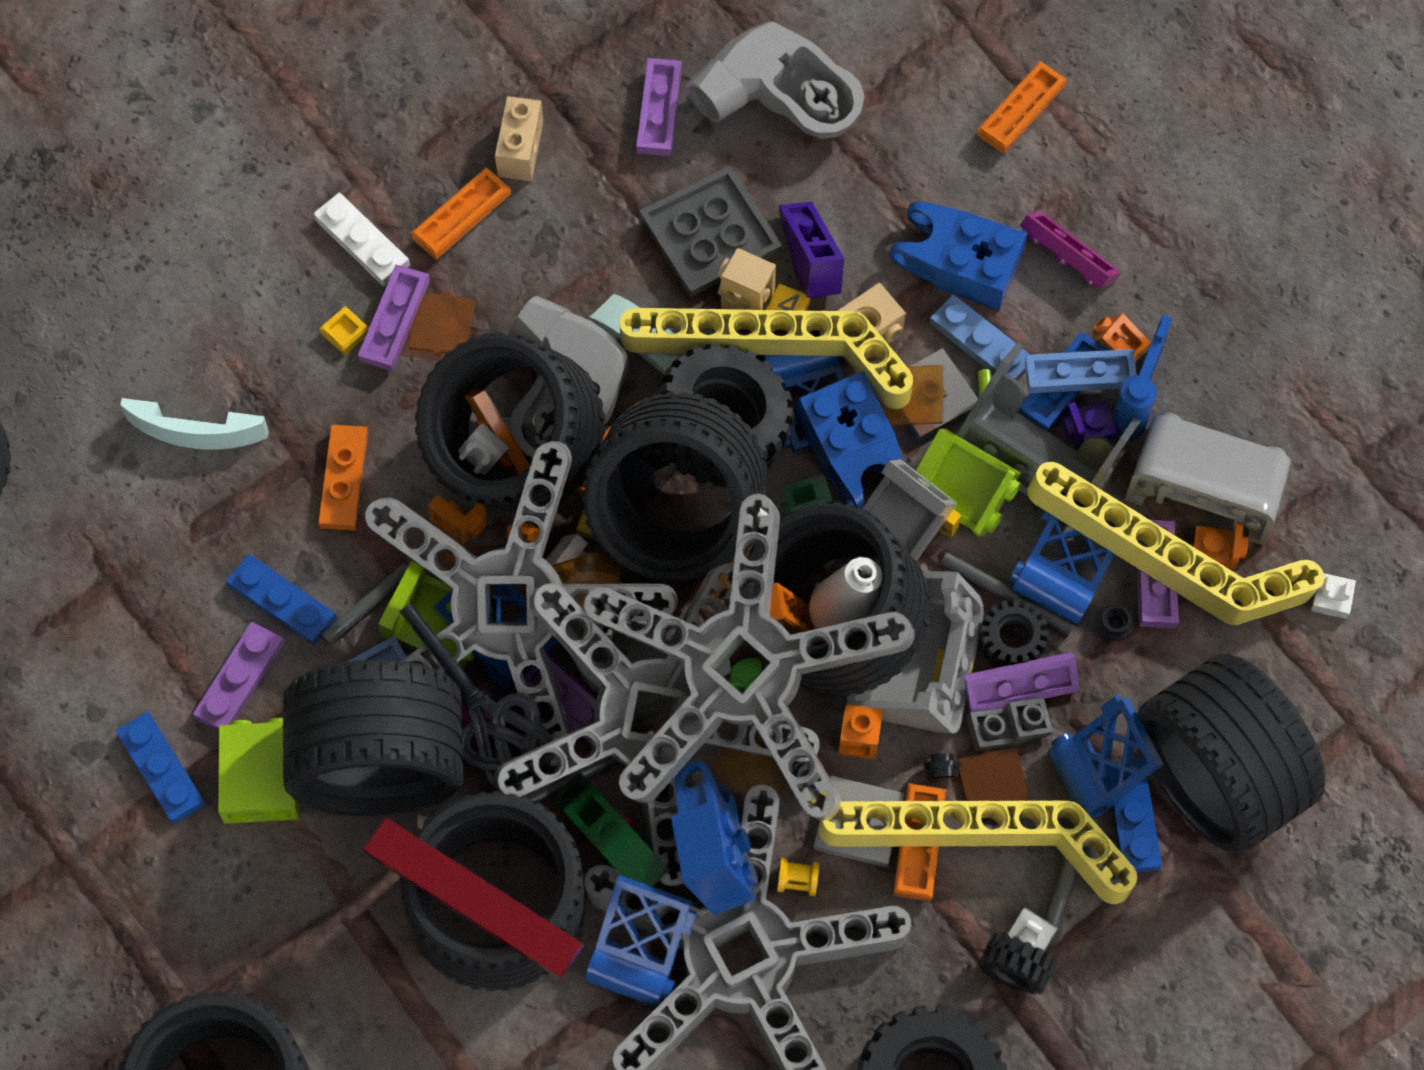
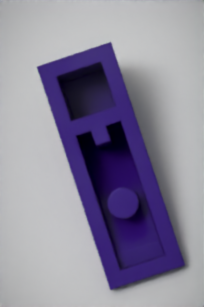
[779,202,845,298]

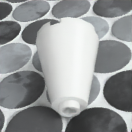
[809,557,883,629]

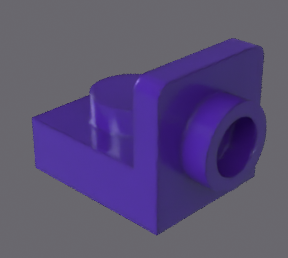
[1061,402,1118,449]

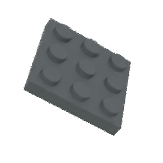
[639,166,783,298]

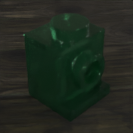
[780,474,833,516]

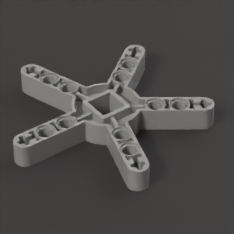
[365,441,678,766]
[584,494,914,820]
[493,564,819,886]
[584,785,911,1070]

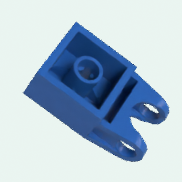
[889,202,1027,311]
[793,371,904,509]
[671,761,758,915]

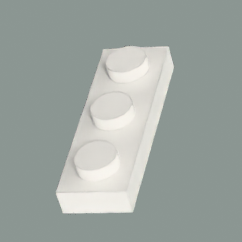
[313,192,410,287]

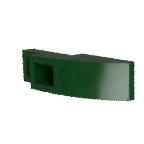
[552,772,670,887]

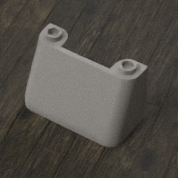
[1125,412,1291,546]
[847,571,984,734]

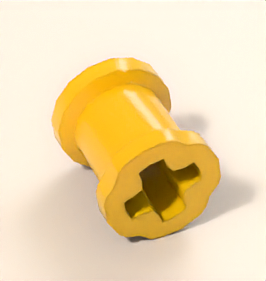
[777,857,820,896]

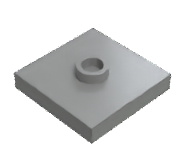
[890,348,978,442]
[813,776,905,868]

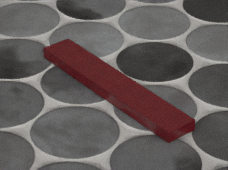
[363,817,583,980]

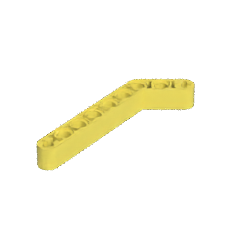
[619,308,913,409]
[1027,462,1324,625]
[818,801,1137,904]

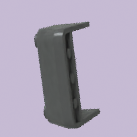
[957,342,1140,508]

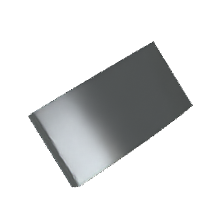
[966,698,1053,753]

